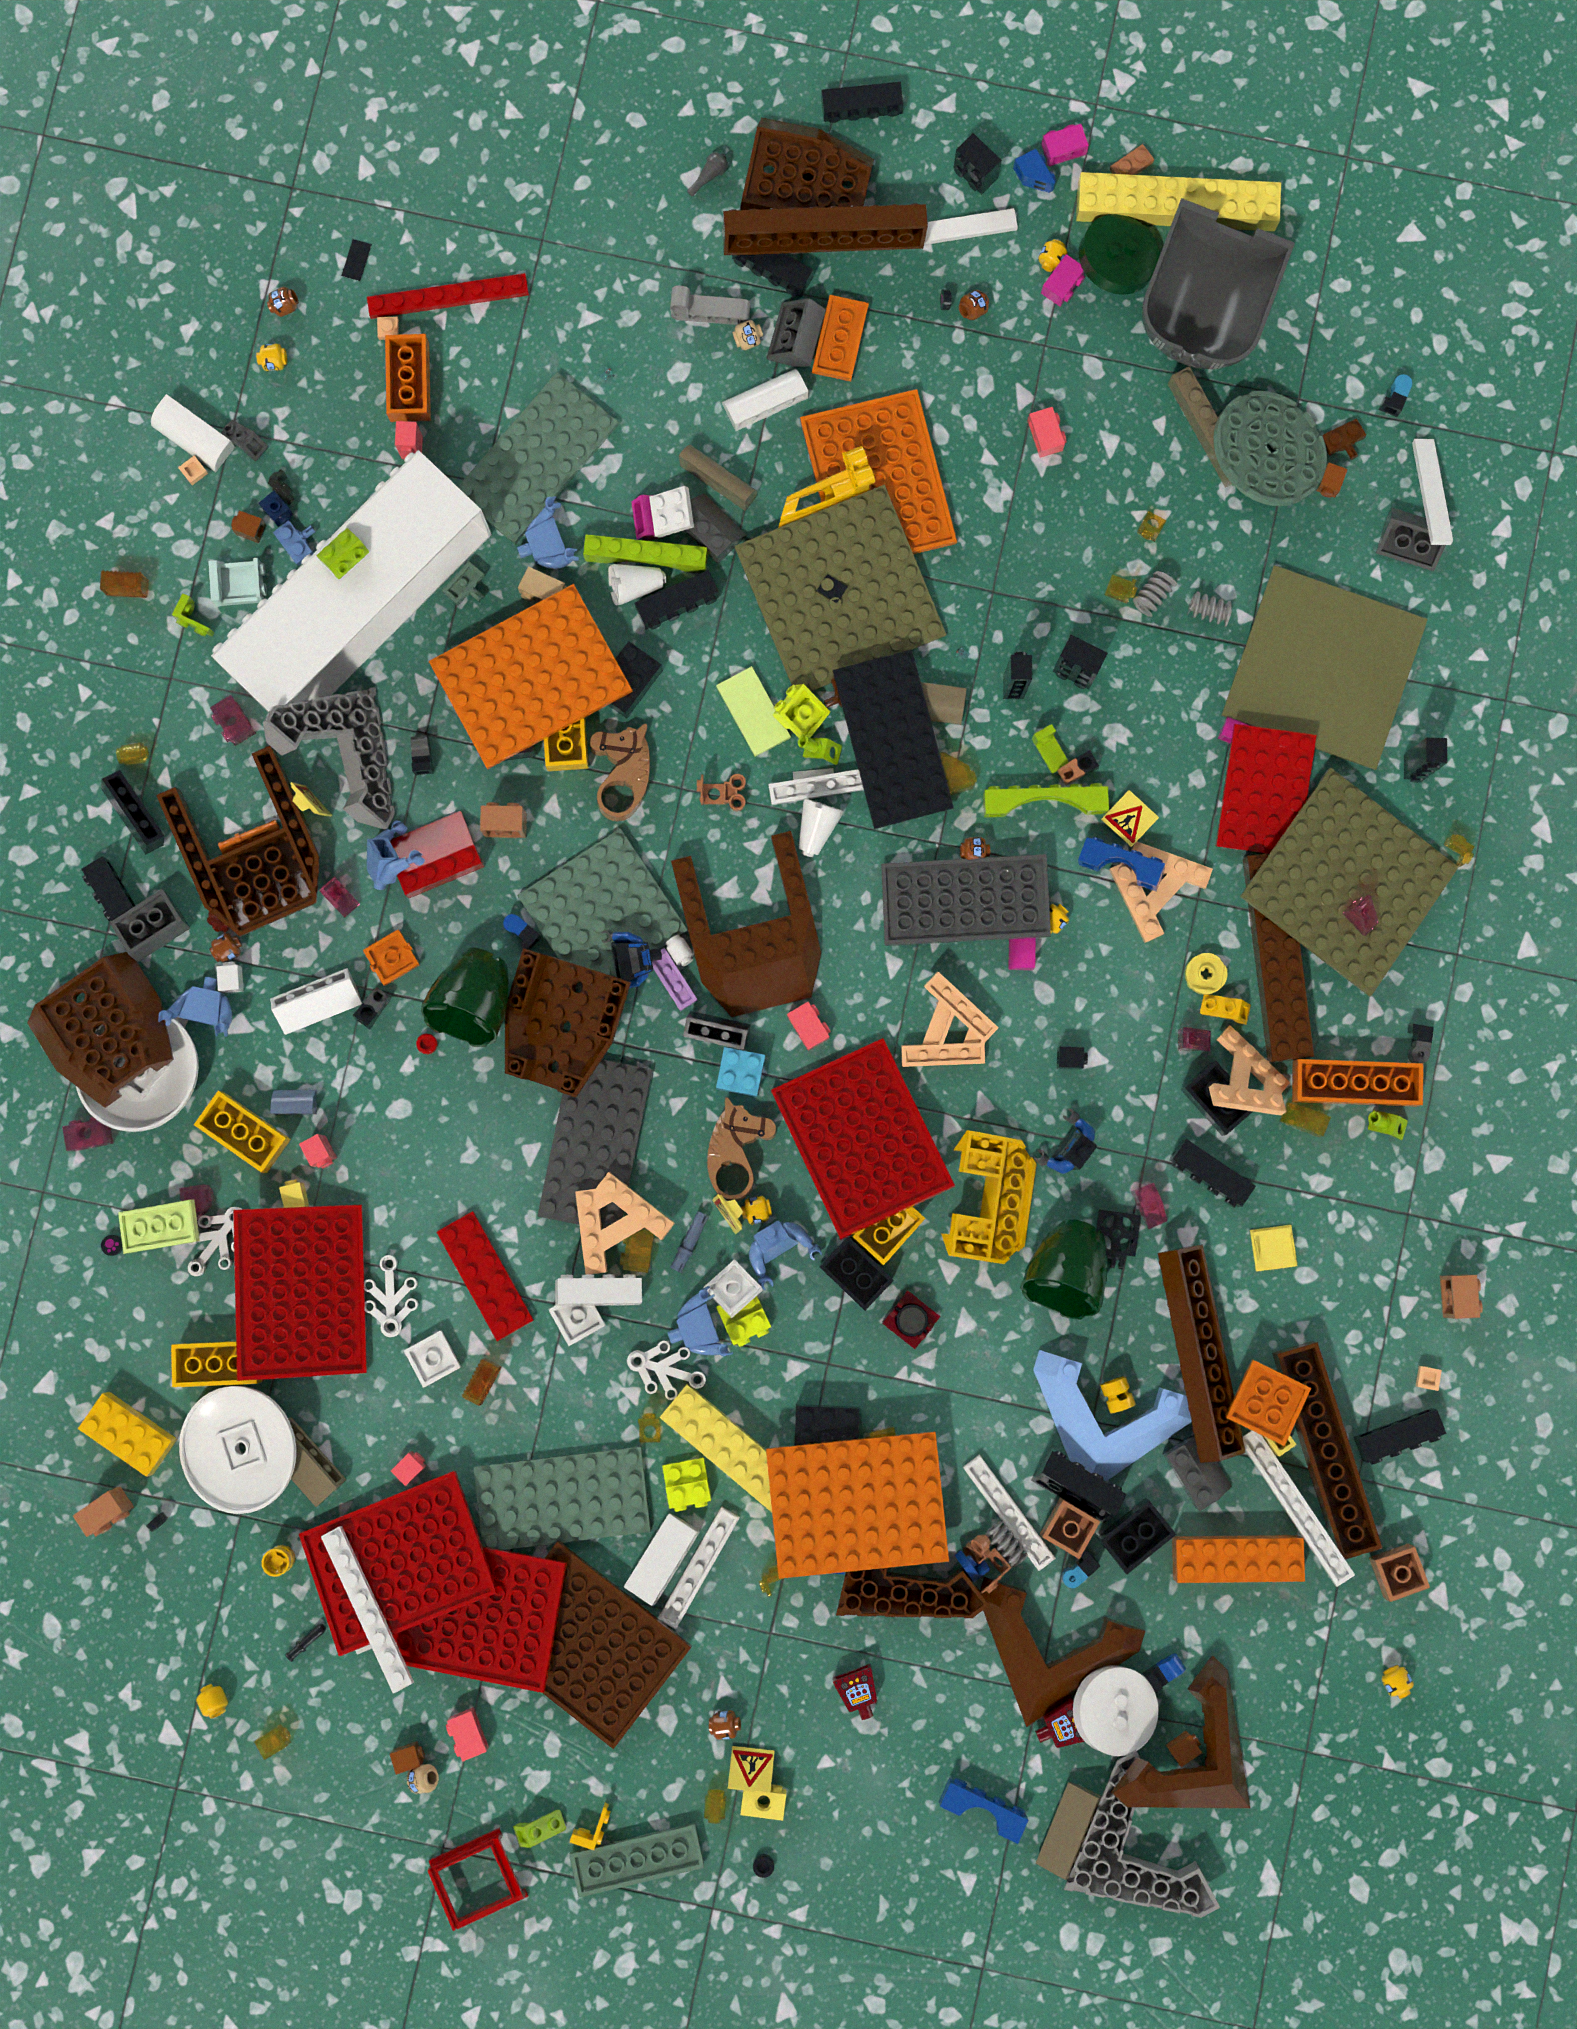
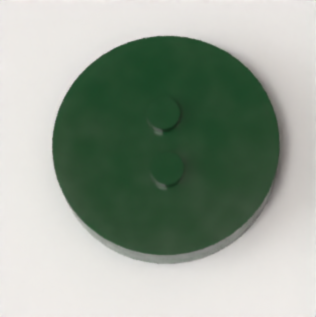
[1078,214,1160,295]

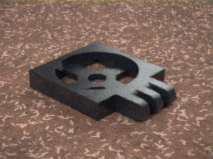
[1096,1209,1141,1270]

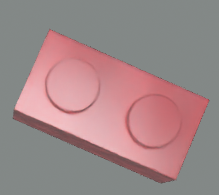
[1027,407,1067,458]
[395,421,423,460]
[787,1002,831,1051]
[299,1134,337,1169]
[446,1707,489,1762]

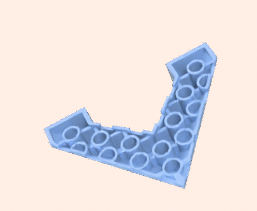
[1033,1350,1192,1482]

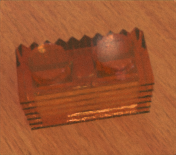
[100,570,149,598]
[461,1358,502,1406]

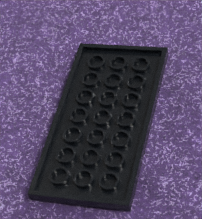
[832,649,954,830]

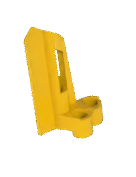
[778,446,875,528]

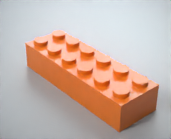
[1292,1059,1423,1107]
[1172,1535,1305,1583]

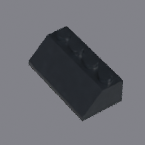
[1031,1451,1127,1523]

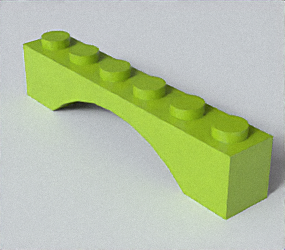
[583,535,708,574]
[983,783,1109,818]

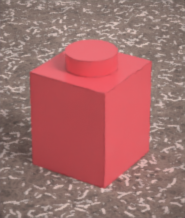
[391,1451,426,1486]

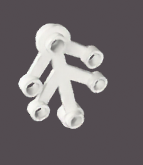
[188,1207,241,1276]
[364,1255,419,1337]
[627,1340,706,1400]

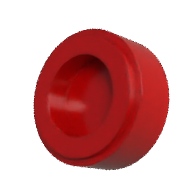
[416,1033,438,1055]

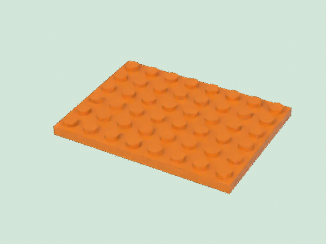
[800,389,957,554]
[428,584,633,770]
[766,1431,949,1579]

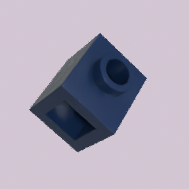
[258,490,294,527]

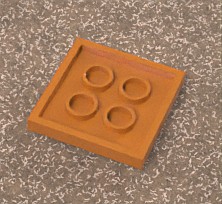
[1225,1360,1311,1446]

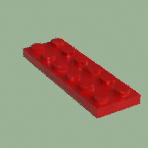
[436,1211,534,1341]

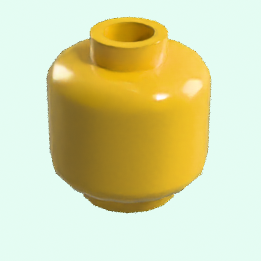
[196,1684,228,1719]

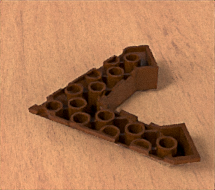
[836,1567,989,1619]
[980,1576,1145,1727]
[1111,1656,1250,1808]

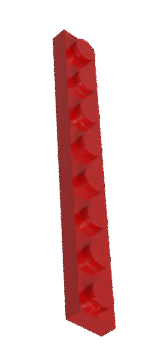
[367,273,529,319]

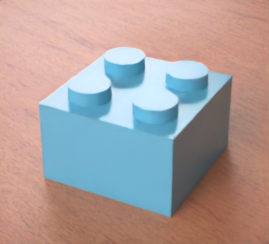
[716,1047,765,1097]

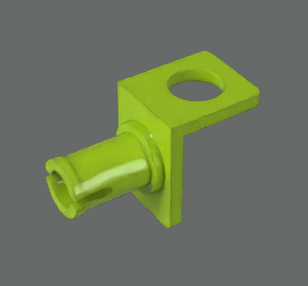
[798,735,842,765]
[1368,1110,1408,1140]

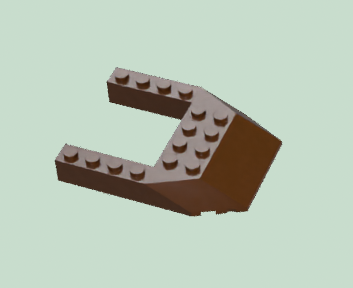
[156,746,320,937]
[671,831,821,1017]

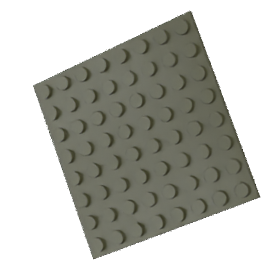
[734,485,946,691]
[1221,565,1428,770]
[1240,768,1459,997]

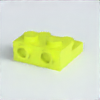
[773,684,830,738]
[716,1296,772,1347]
[662,1457,711,1512]

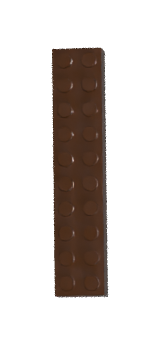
[722,203,928,255]
[1243,854,1314,1063]
[1158,1244,1246,1463]
[1272,1341,1382,1560]

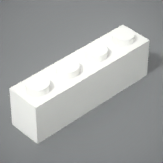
[555,1274,642,1306]

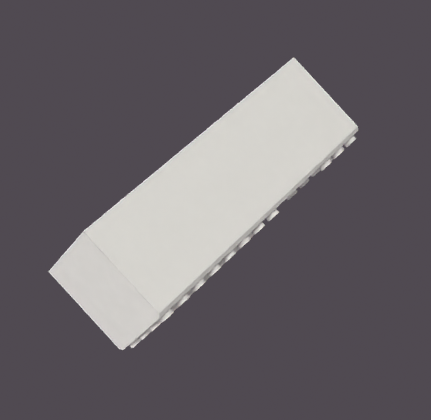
[211,450,492,712]

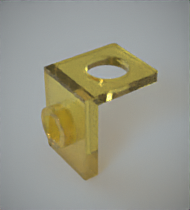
[1137,511,1166,542]
[638,1413,661,1443]

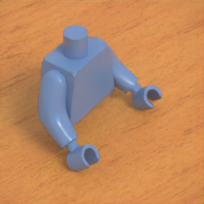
[517,496,579,569]
[367,820,425,890]
[158,977,232,1037]
[749,1221,822,1290]
[668,1286,733,1357]

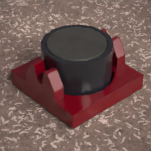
[882,1290,941,1349]

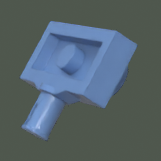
[273,520,316,566]

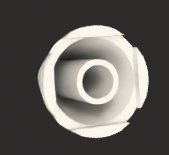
[608,564,666,605]
[799,798,843,857]

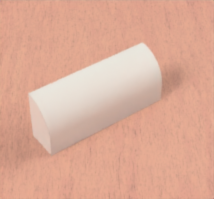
[722,369,808,431]
[151,394,235,473]
[270,968,362,1035]
[624,1514,700,1606]

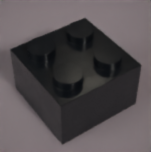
[953,133,1002,195]

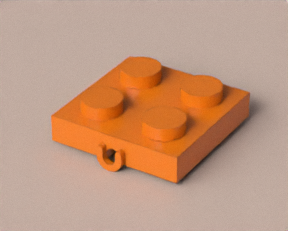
[363,929,420,986]

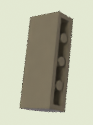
[679,445,757,511]
[921,682,967,725]
[288,1417,347,1507]
[1036,1782,1102,1880]

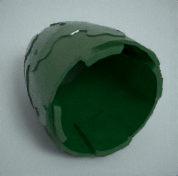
[421,947,509,1047]
[1020,1219,1108,1320]

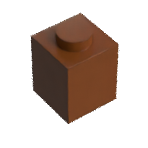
[1316,462,1348,498]
[231,511,266,543]
[1166,1731,1202,1768]
[390,1741,425,1775]

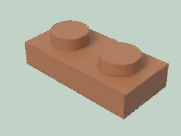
[1110,144,1154,175]

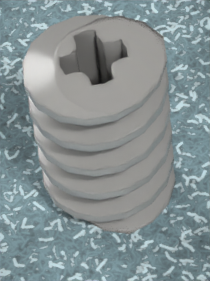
[1133,571,1177,617]
[1187,591,1232,627]
[985,1520,1028,1568]

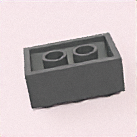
[766,298,826,368]
[684,493,747,564]
[1376,508,1446,571]
[110,889,190,962]
[1162,1434,1232,1511]

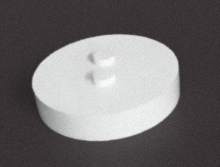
[1073,1665,1158,1756]

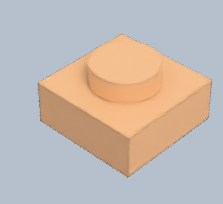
[377,317,399,340]
[178,456,208,485]
[1416,1366,1442,1391]

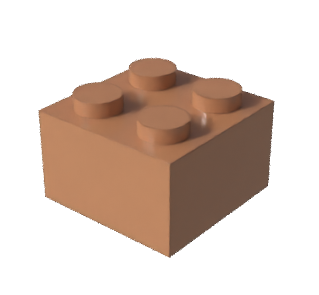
[480,802,527,838]
[1440,1274,1483,1319]
[73,1486,134,1537]
[1040,1497,1100,1559]
[1369,1543,1430,1602]

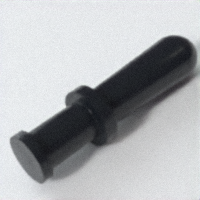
[285,1624,326,1662]

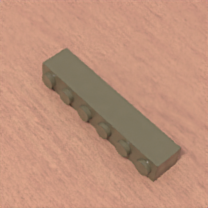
[1168,366,1232,488]

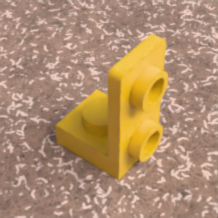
[1200,995,1251,1025]
[570,1803,611,1850]

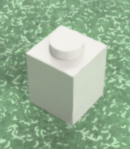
[216,962,244,993]

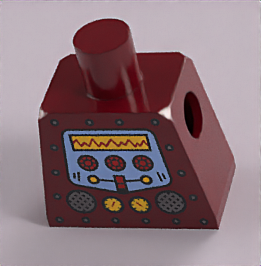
[832,1664,877,1720]
[1035,1698,1085,1748]

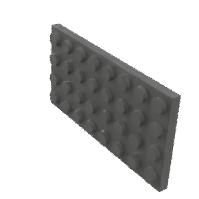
[881,854,1051,946]
[537,1060,652,1229]

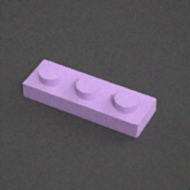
[652,948,698,1012]

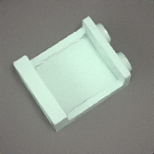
[208,557,267,606]

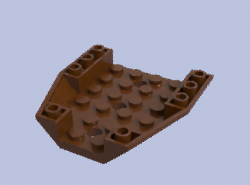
[740,117,874,210]
[505,948,631,1097]
[27,952,174,1108]

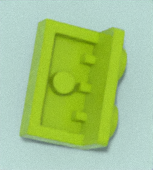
[316,528,369,579]

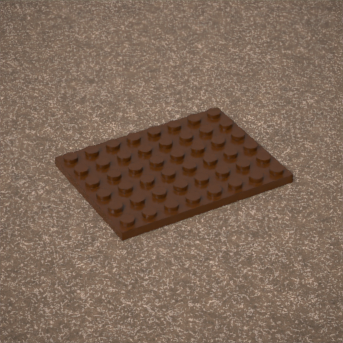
[543,1540,692,1749]

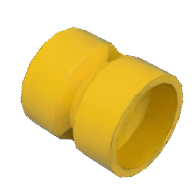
[1100,1376,1136,1413]
[261,1545,295,1577]

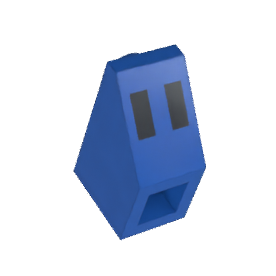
[1013,149,1056,193]

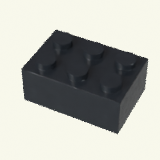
[1053,635,1108,689]
[608,641,663,719]
[1181,1060,1253,1136]
[819,1237,894,1311]
[794,1404,859,1445]
[1097,1498,1177,1575]

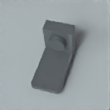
[221,420,268,462]

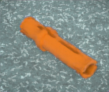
[218,819,280,854]

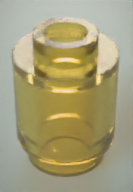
[116,742,149,766]
[704,1789,726,1824]

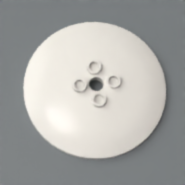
[76,1019,199,1132]
[179,1386,296,1514]

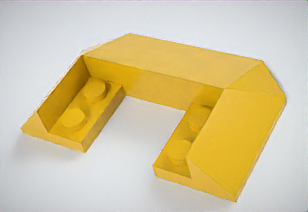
[941,1130,1036,1264]

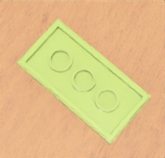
[716,666,791,757]
[118,1199,200,1254]

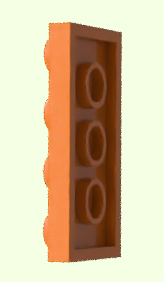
[812,295,869,382]

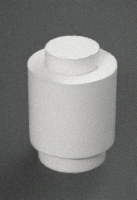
[665,935,694,966]

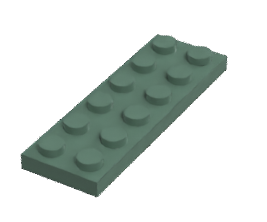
[569,1823,705,1898]

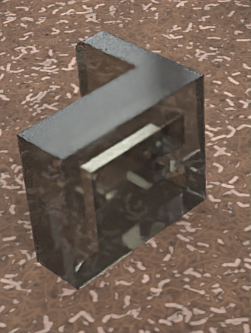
[267,469,295,505]

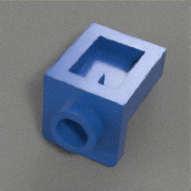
[954,1551,990,1582]

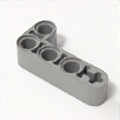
[670,286,751,325]

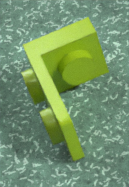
[172,593,214,637]
[1032,724,1069,773]
[513,1810,566,1848]

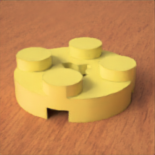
[1185,953,1227,995]

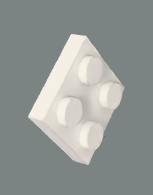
[649,486,694,538]
[703,1259,763,1318]
[549,1306,606,1346]
[404,1330,461,1388]

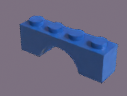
[1078,837,1165,892]
[939,1778,1029,1844]

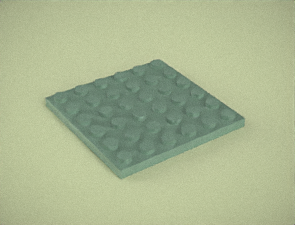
[517,828,688,992]

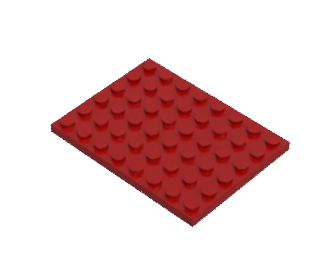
[771,1038,955,1240]
[233,1205,367,1381]
[299,1471,498,1656]
[393,1546,567,1693]

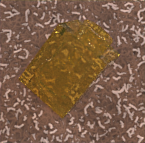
[1104,575,1138,604]
[1443,834,1475,867]
[759,1565,783,1597]

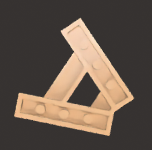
[1109,842,1213,943]
[901,971,999,1067]
[1209,1025,1290,1115]
[575,1172,675,1275]

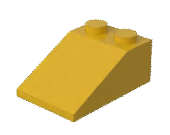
[851,1207,926,1266]

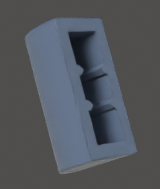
[270,1090,317,1115]

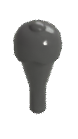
[687,152,728,197]

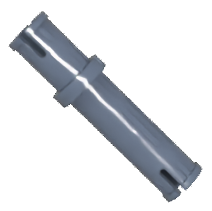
[670,1211,709,1273]

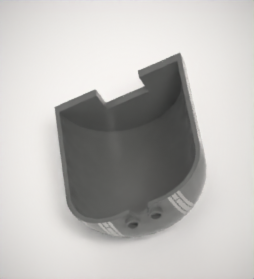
[1142,198,1295,369]

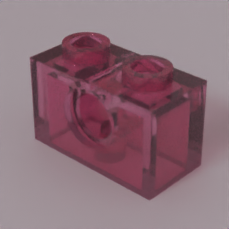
[210,695,256,746]
[62,1117,114,1152]

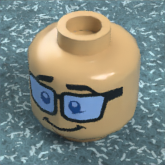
[732,320,763,350]
[407,1764,439,1794]

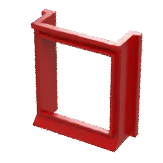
[427,1827,529,1931]

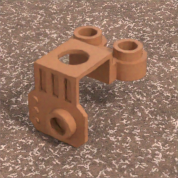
[697,774,746,812]
[963,1534,1012,1594]

